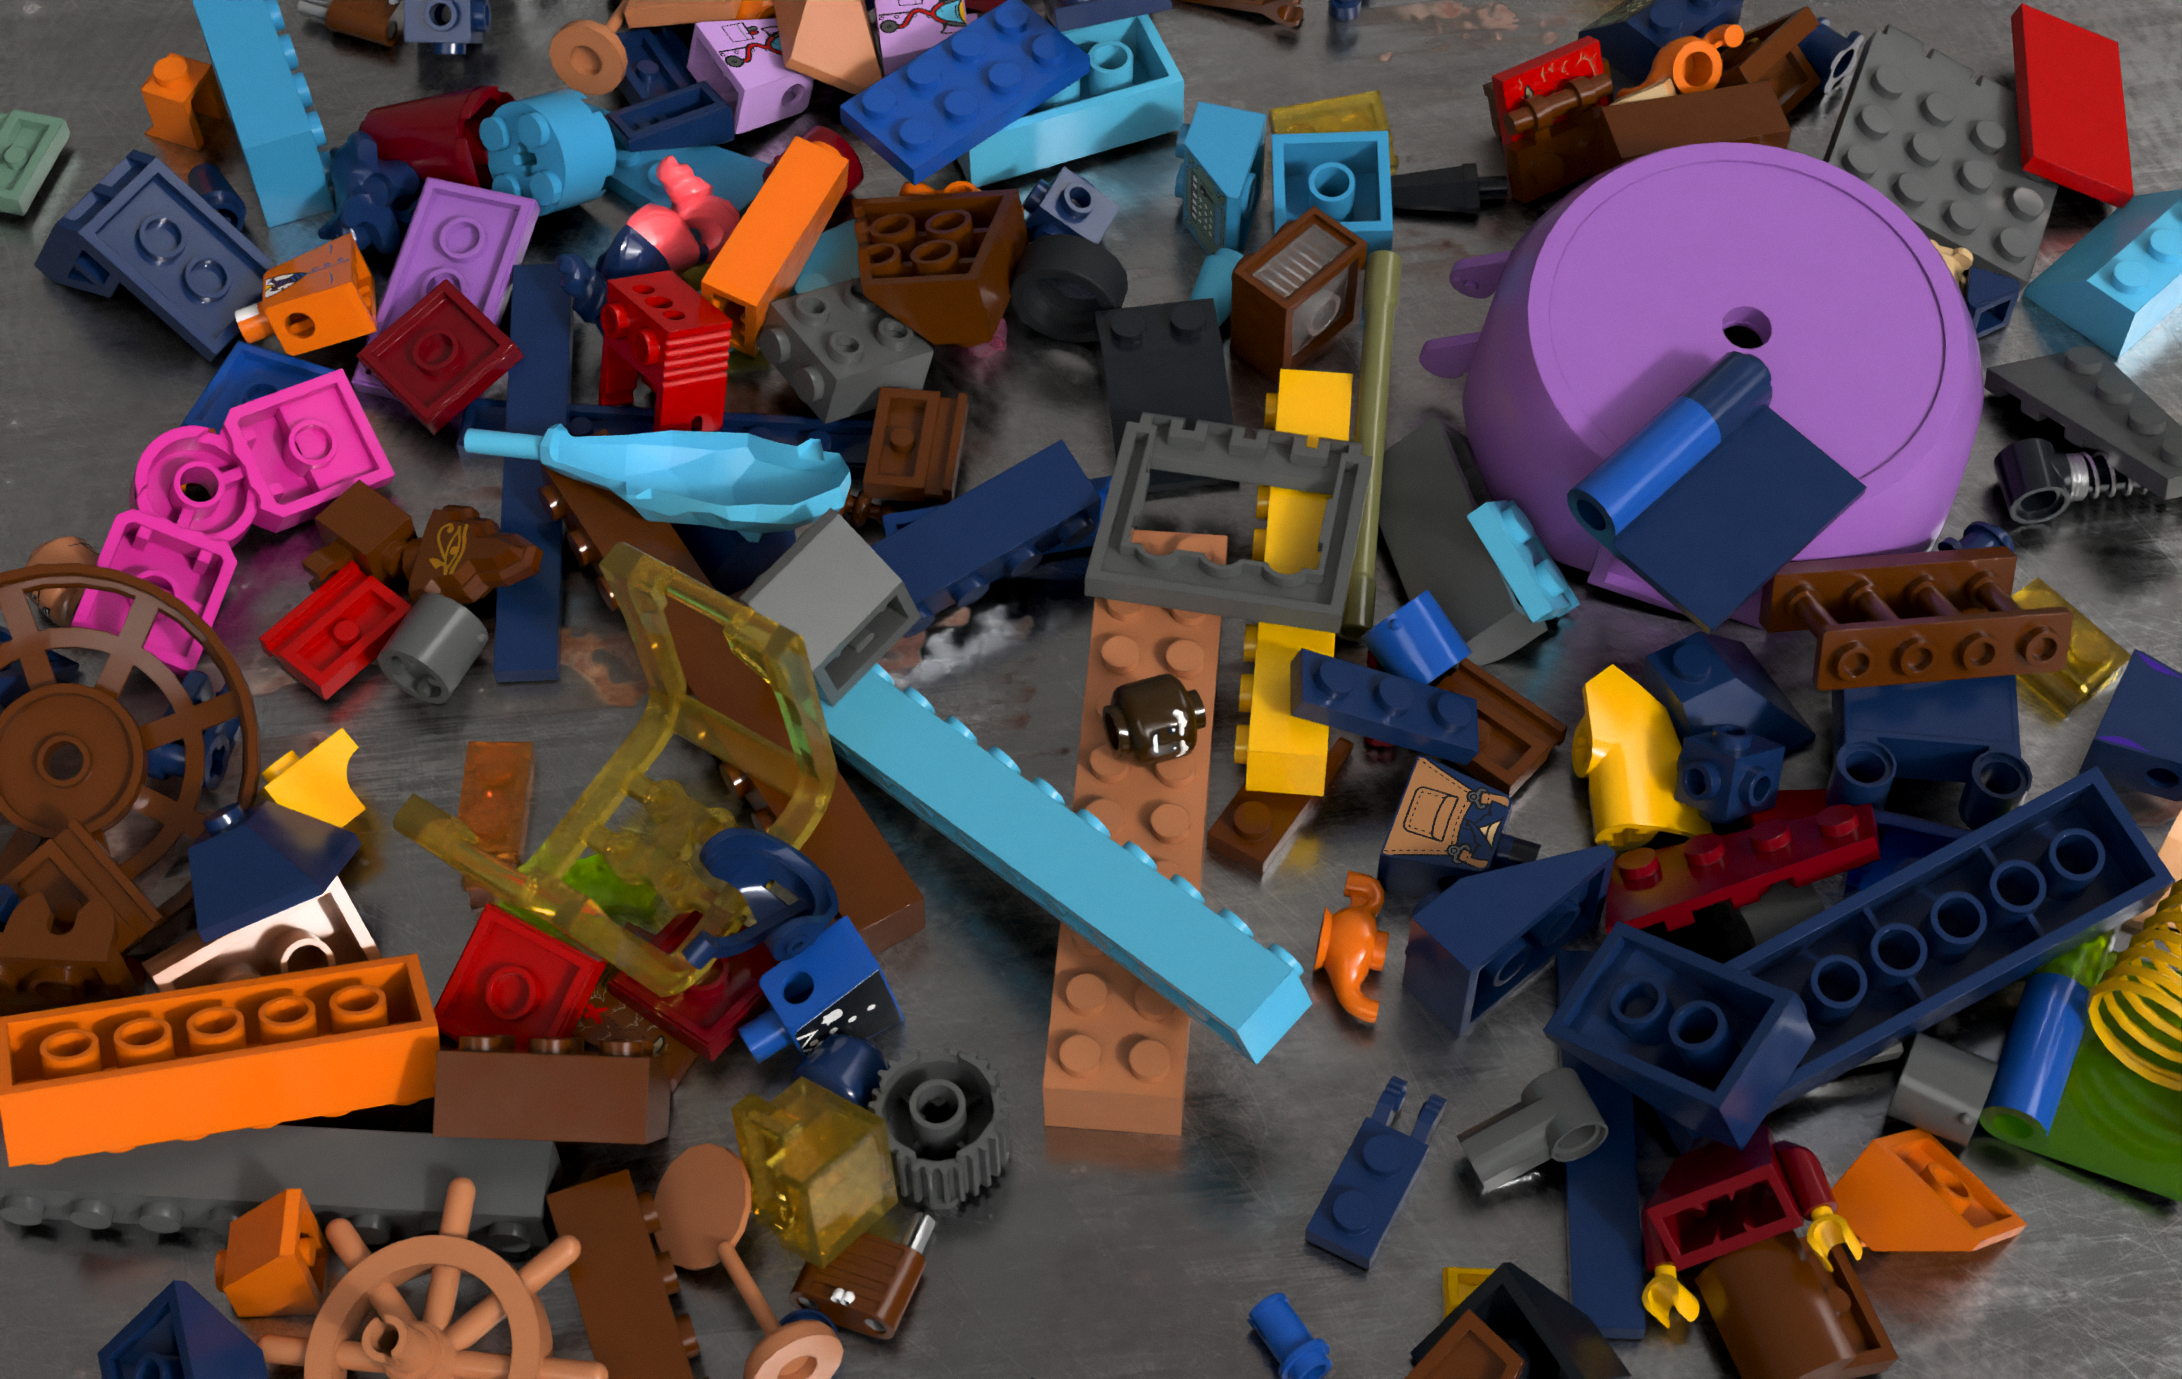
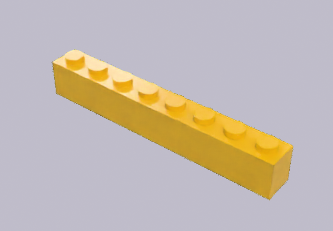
[1234,369,1353,796]

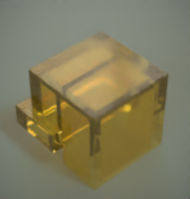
[731,1076,898,1270]

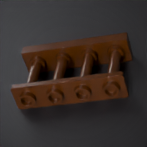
[1759,546,2073,691]

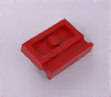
[259,560,412,701]

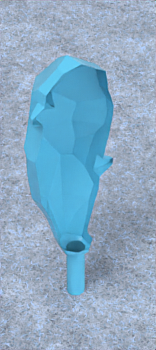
[464,423,851,543]

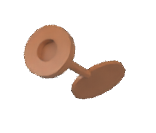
[549,0,628,96]
[654,1143,844,1379]

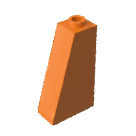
[701,136,849,358]

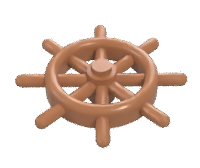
[255,1177,609,1379]

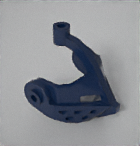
[682,828,839,970]

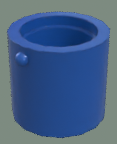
[1360,590,1473,685]

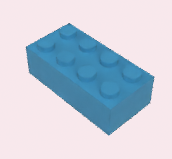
[192,0,335,228]

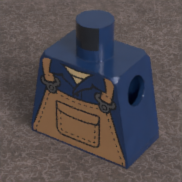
[1377,754,1542,897]

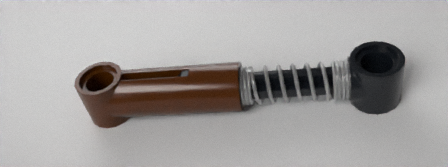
[1994,438,2148,524]

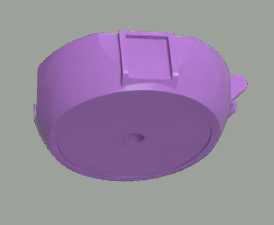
[1419,142,1984,630]

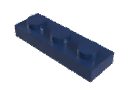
[1290,648,1479,765]

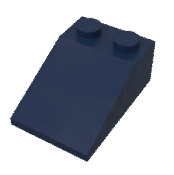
[1402,844,1616,1038]
[1543,921,1816,1152]

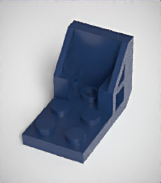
[34,149,277,363]

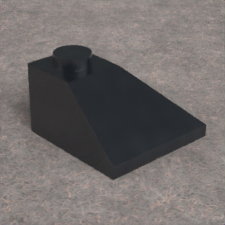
[1410,1262,1632,1379]

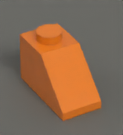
[215,1188,330,1318]

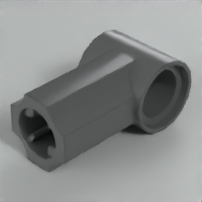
[1457,1067,1608,1193]

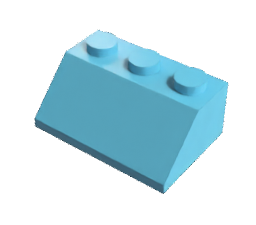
[2023,189,2182,360]

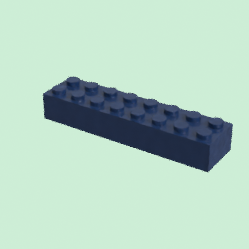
[1652,766,2175,1155]

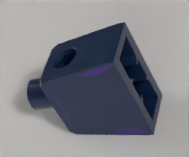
[2078,649,2182,802]

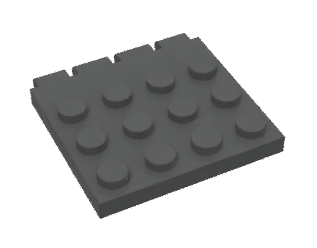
[1823,24,2059,291]

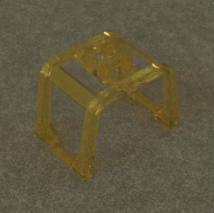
[393,542,837,997]

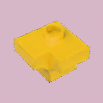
[255,728,366,828]

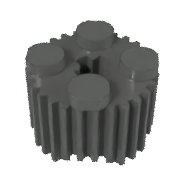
[868,1048,1010,1210]

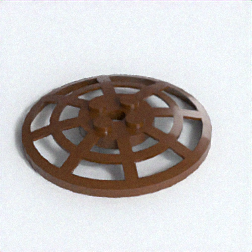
[0,563,261,932]

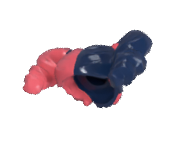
[556,155,741,336]

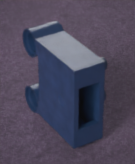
[1825,675,2033,831]

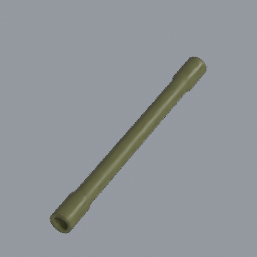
[1336,250,1402,641]

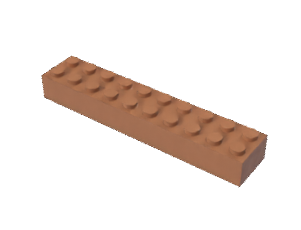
[1042,530,1228,1136]

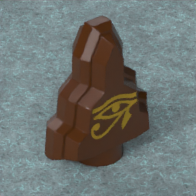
[402,504,544,606]

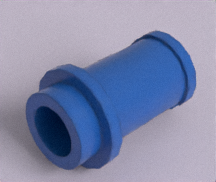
[1247,1293,1332,1379]

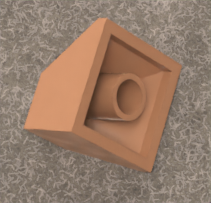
[773,0,884,95]

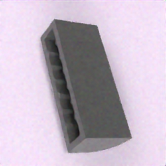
[1379,416,1548,669]

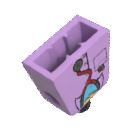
[874,0,988,77]
[687,19,814,134]

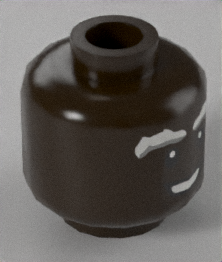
[1102,673,1206,767]

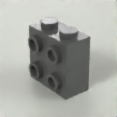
[758,277,934,424]

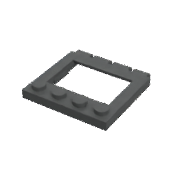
[1085,412,1373,634]

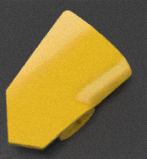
[1572,664,1714,851]

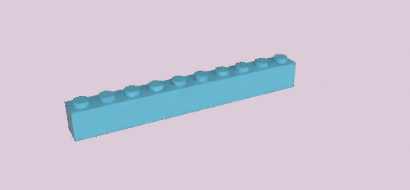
[789,663,1313,1065]

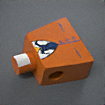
[235,233,377,356]

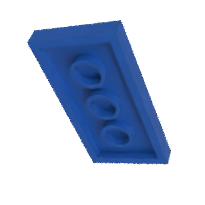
[839,0,1090,186]

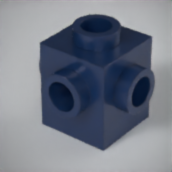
[404,0,491,54]
[1022,166,1121,244]
[1674,724,1786,824]

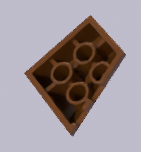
[852,189,1030,347]

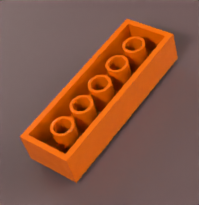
[0,953,440,1167]

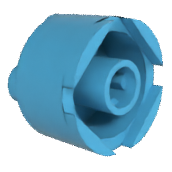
[479,88,616,217]

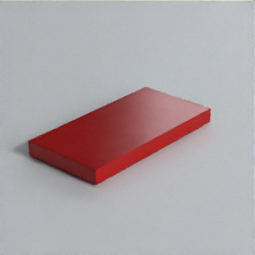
[2011,3,2134,208]

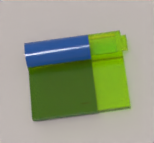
[1979,929,2182,1202]

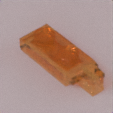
[453,741,536,907]

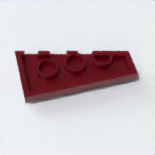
[1605,803,1881,935]

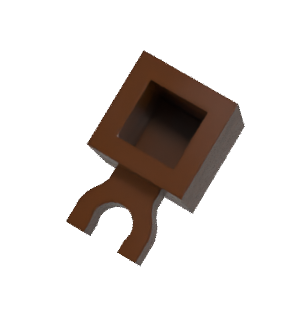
[301,480,417,592]

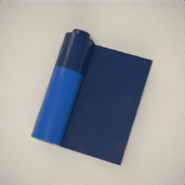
[1567,351,1867,635]

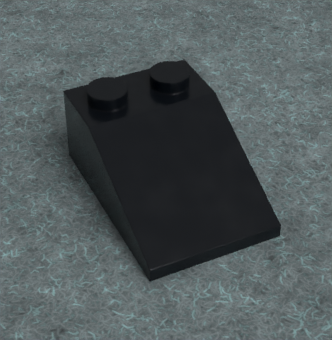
[1095,298,1240,493]

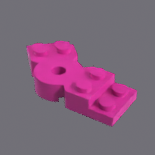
[70,368,395,678]

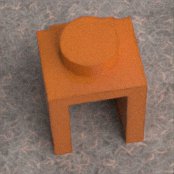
[140,52,227,151]

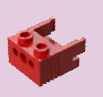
[598,270,733,432]

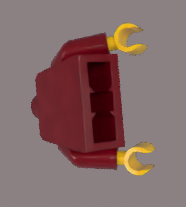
[1641,1126,1862,1328]

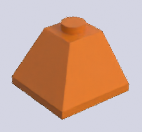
[1831,1128,2028,1251]

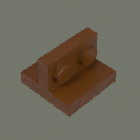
[1715,5,1822,116]

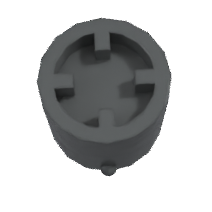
[377,593,489,704]
[1713,879,1825,960]
[1885,1032,1998,1147]

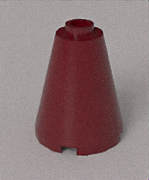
[358,85,515,190]

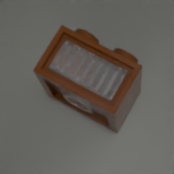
[1230,206,1367,384]

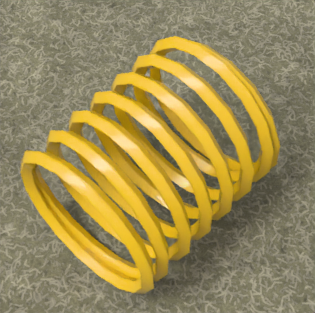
[2086,879,2182,1091]

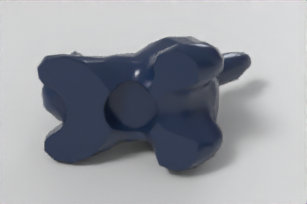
[318,131,420,254]

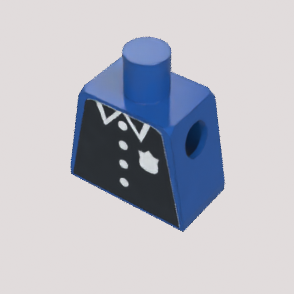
[737,915,905,1064]

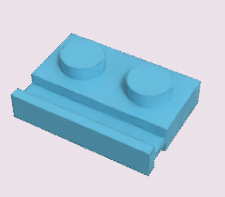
[1467,499,1580,623]

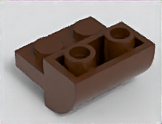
[1695,1230,1899,1379]

